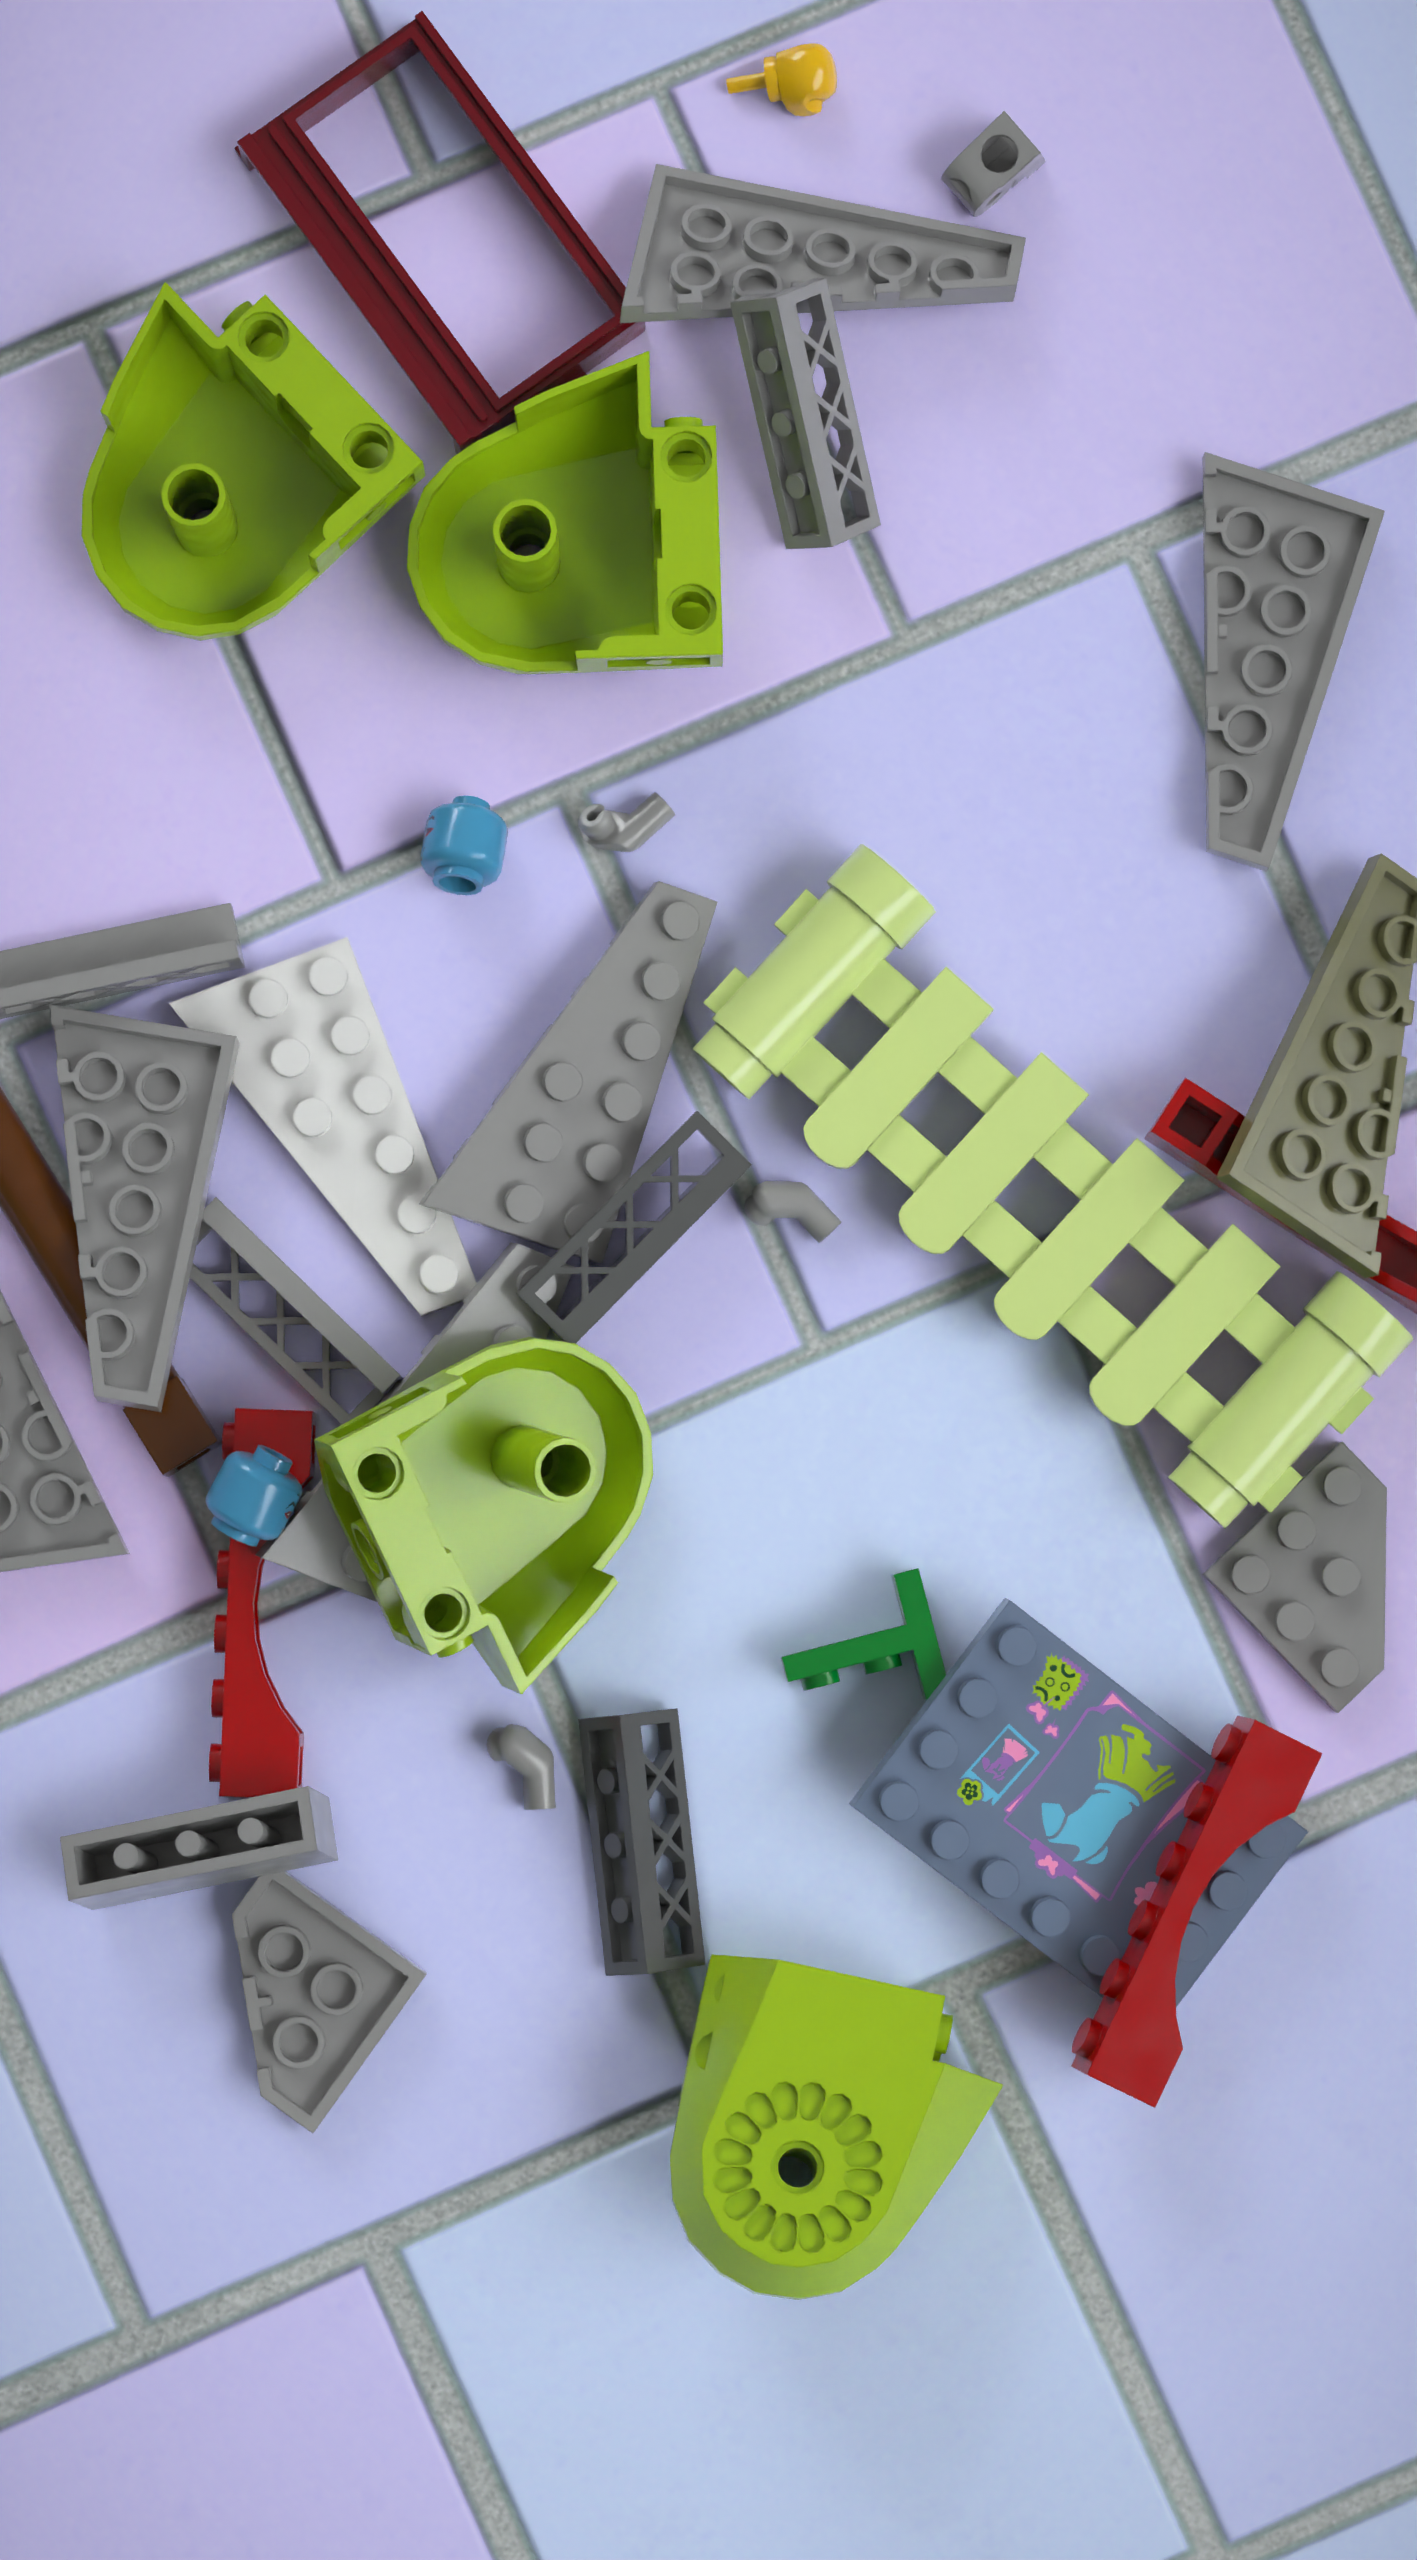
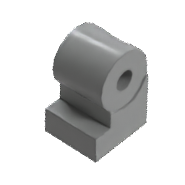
[941,111,1046,217]

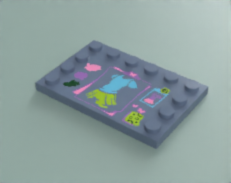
[849,1598,1309,2007]

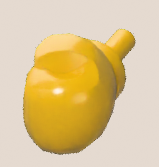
[726,43,837,117]

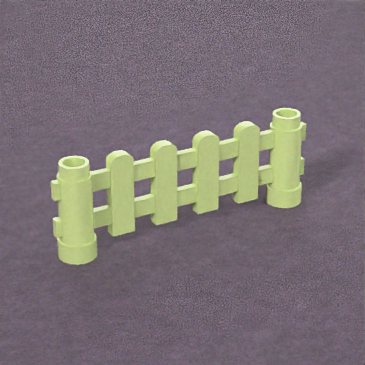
[693,844,1414,1529]

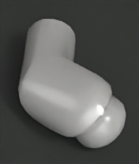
[578,792,676,853]
[744,1181,842,1243]
[486,1724,556,1810]

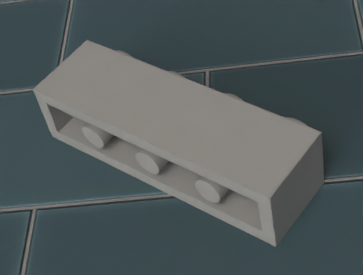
[60,1786,338,1910]

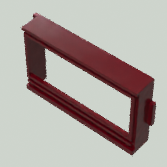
[234,11,645,454]

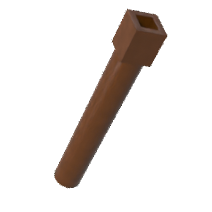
[0,1087,222,1477]

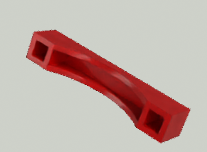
[1144,1077,1417,1314]
[209,1408,317,1797]
[1071,1715,1323,2108]

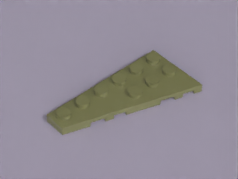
[1216,853,1417,1278]

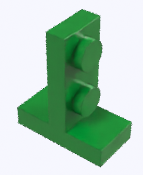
[781,1568,946,1700]

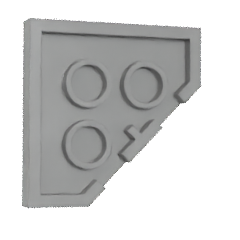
[1202,1441,1387,1713]
[232,1871,427,2134]

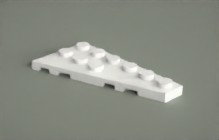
[169,937,477,1317]

